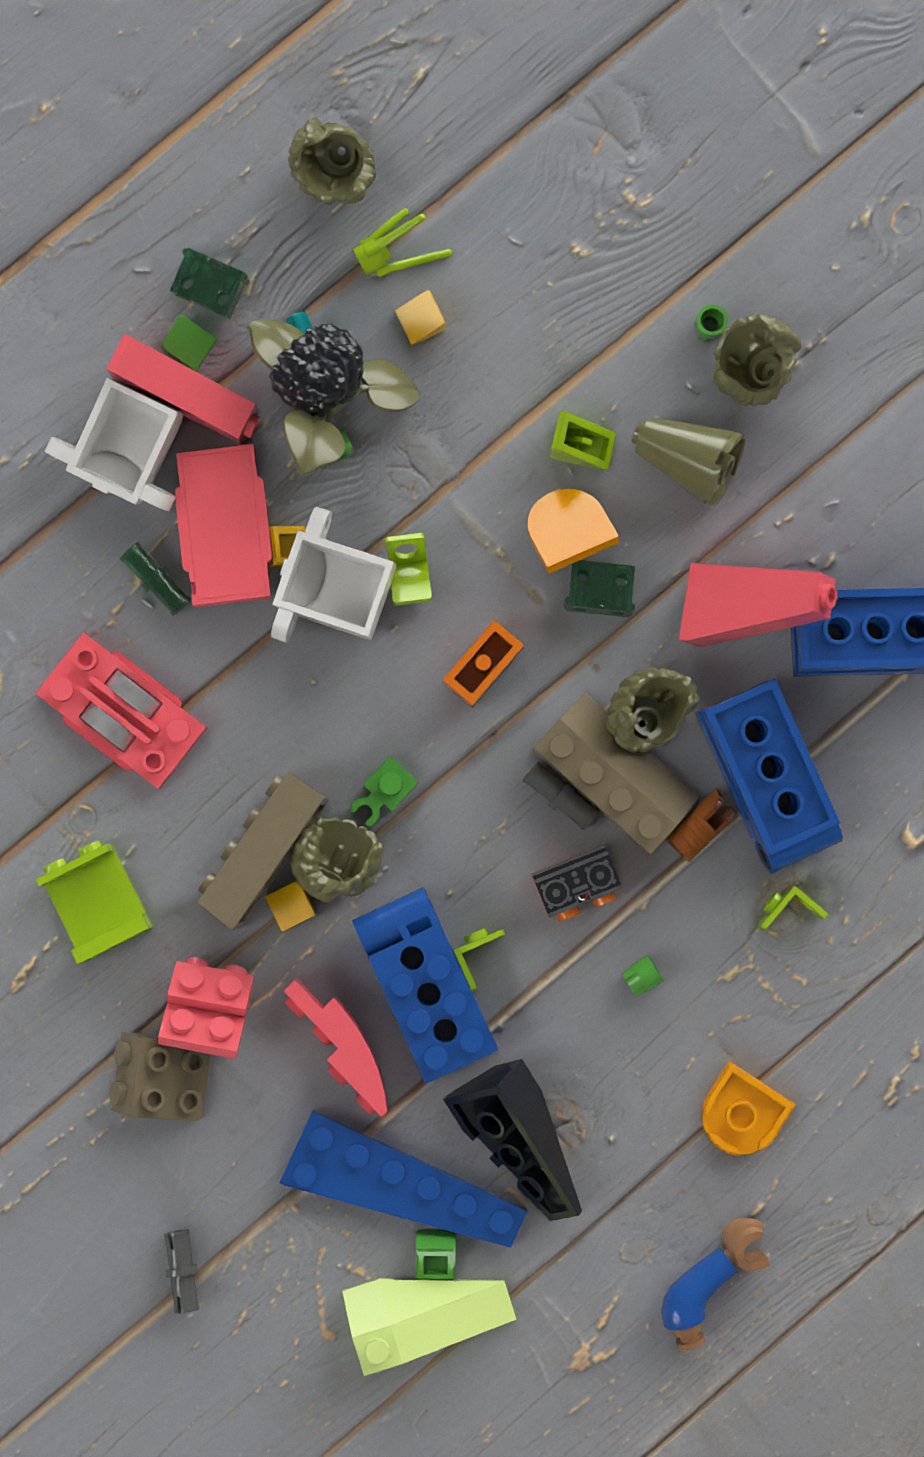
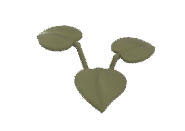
[247,320,420,476]

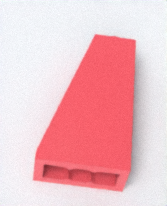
[106,334,261,445]
[679,563,837,647]

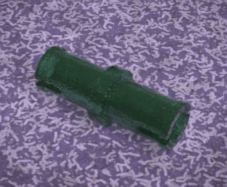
[120,542,191,616]

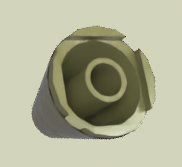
[632,417,745,507]

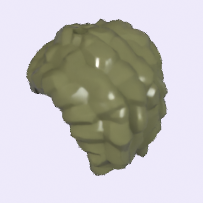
[288,117,376,205]
[713,313,801,406]
[607,667,700,753]
[290,816,384,902]

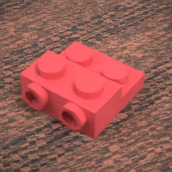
[158,957,254,1059]

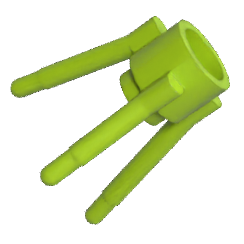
[352,208,453,279]

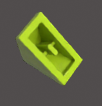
[549,411,616,471]

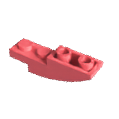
[284,978,389,1117]

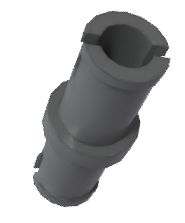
[523,761,599,830]
[164,1229,200,1314]

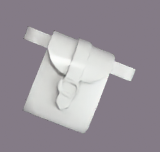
[45,378,183,511]
[271,507,397,643]

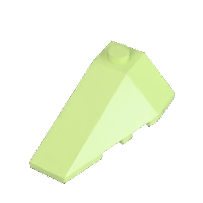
[342,1278,517,1376]

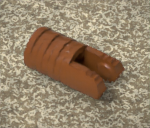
[666,789,737,862]

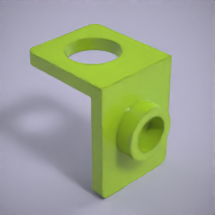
[385,533,432,606]
[756,885,829,930]
[454,928,505,992]

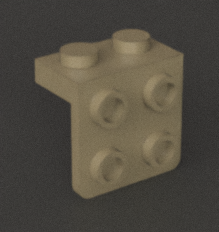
[109,1032,211,1121]

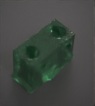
[170,248,251,319]
[563,560,635,617]

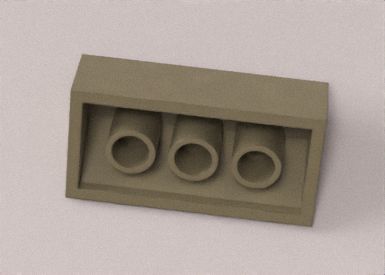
[532,692,700,855]
[198,772,329,930]

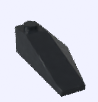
[443,1059,582,1221]

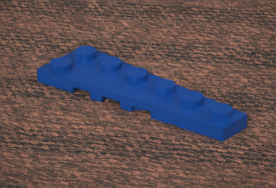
[280,1110,527,1248]

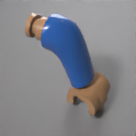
[661,1217,770,1351]

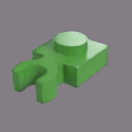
[350,756,419,827]

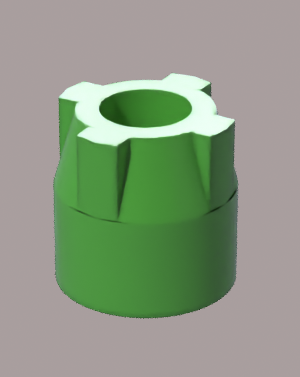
[694,305,728,342]
[622,955,664,997]

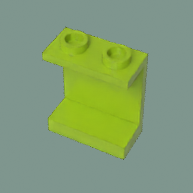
[35,840,154,964]

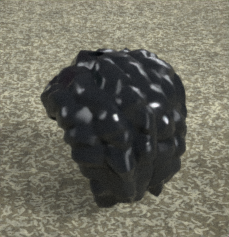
[269,324,364,417]

